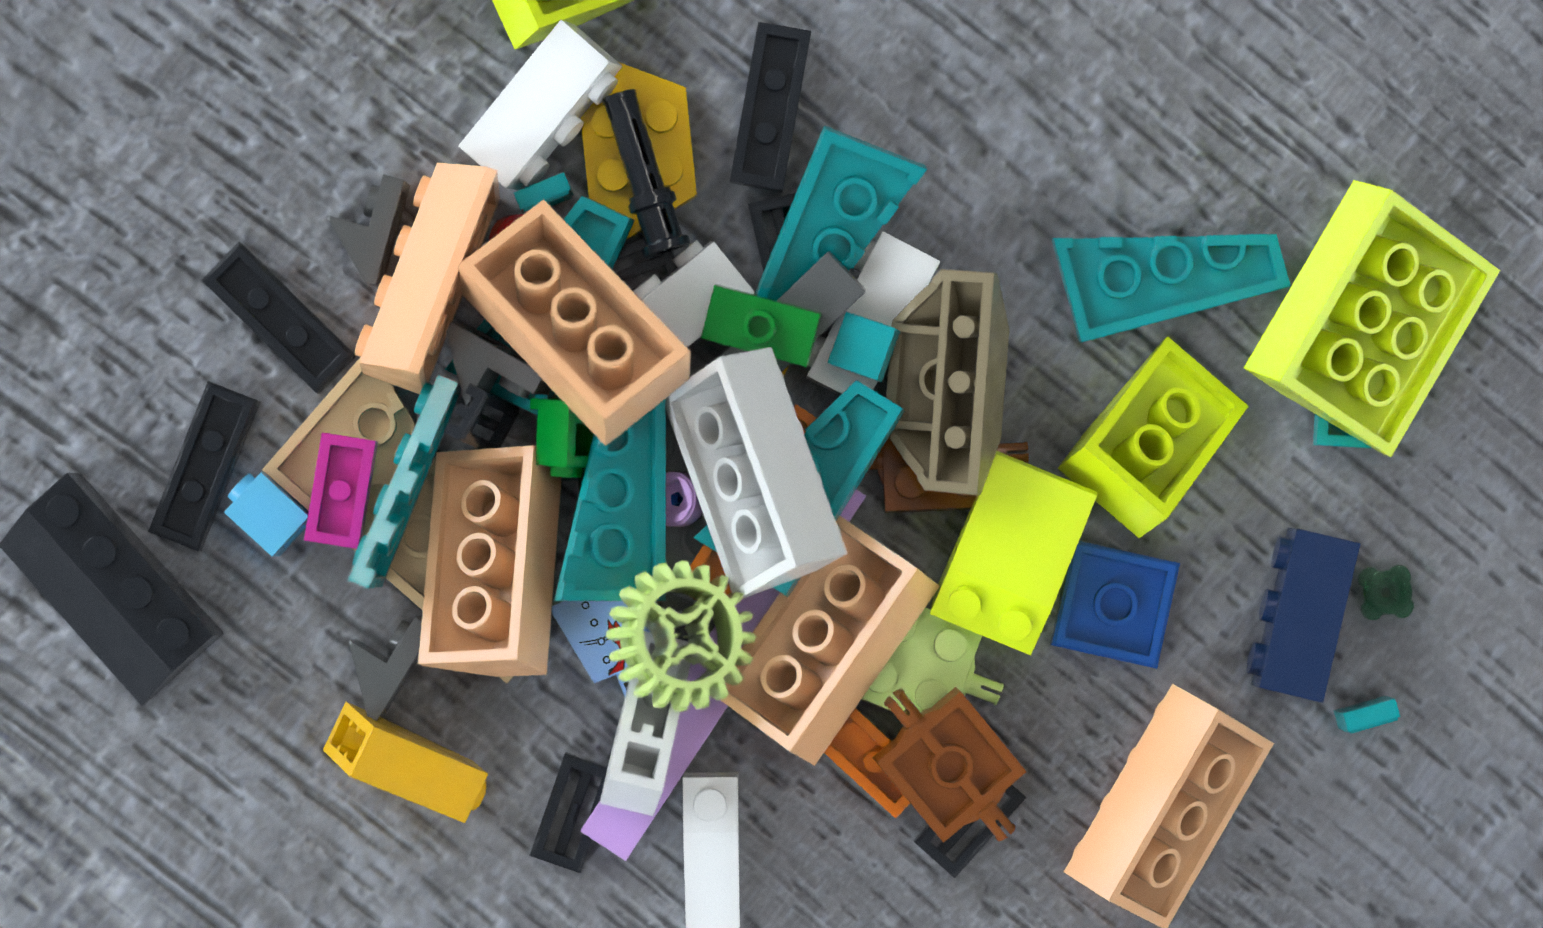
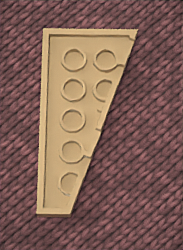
[262,357,514,684]

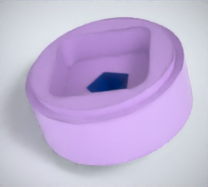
[666,472,703,527]

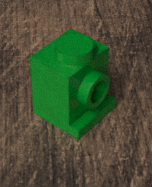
[530,398,594,478]

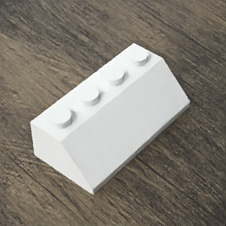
[666,347,847,599]

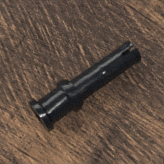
[602,89,690,258]

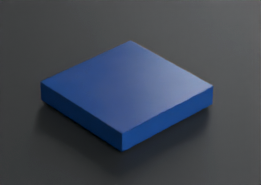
[1050,541,1180,669]

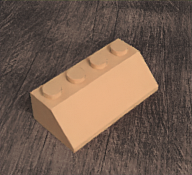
[354,163,500,394]
[418,445,562,677]
[721,516,940,766]
[1064,684,1274,928]

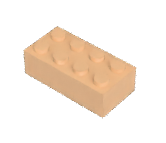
[458,200,690,446]

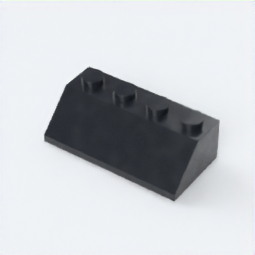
[0,472,224,706]

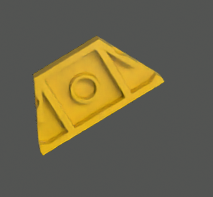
[581,62,697,240]

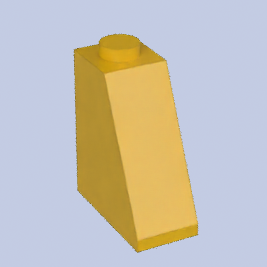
[323,702,488,823]

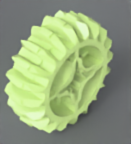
[606,561,757,712]

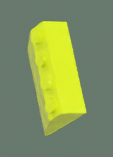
[1244,180,1501,457]

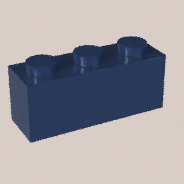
[1246,528,1361,703]

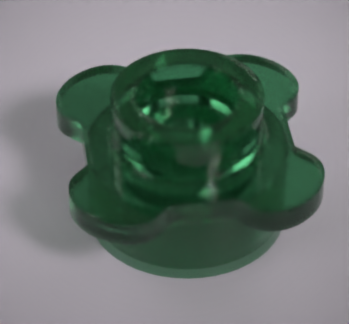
[1358,565,1414,621]

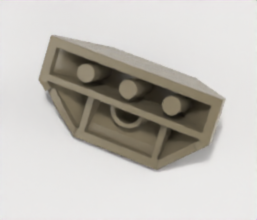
[886,269,1009,495]

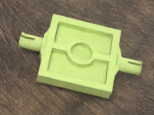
[861,607,1004,712]

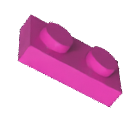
[304,432,378,549]

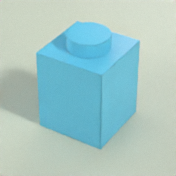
[224,472,309,557]

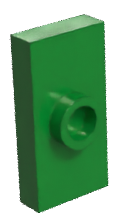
[701,284,822,367]

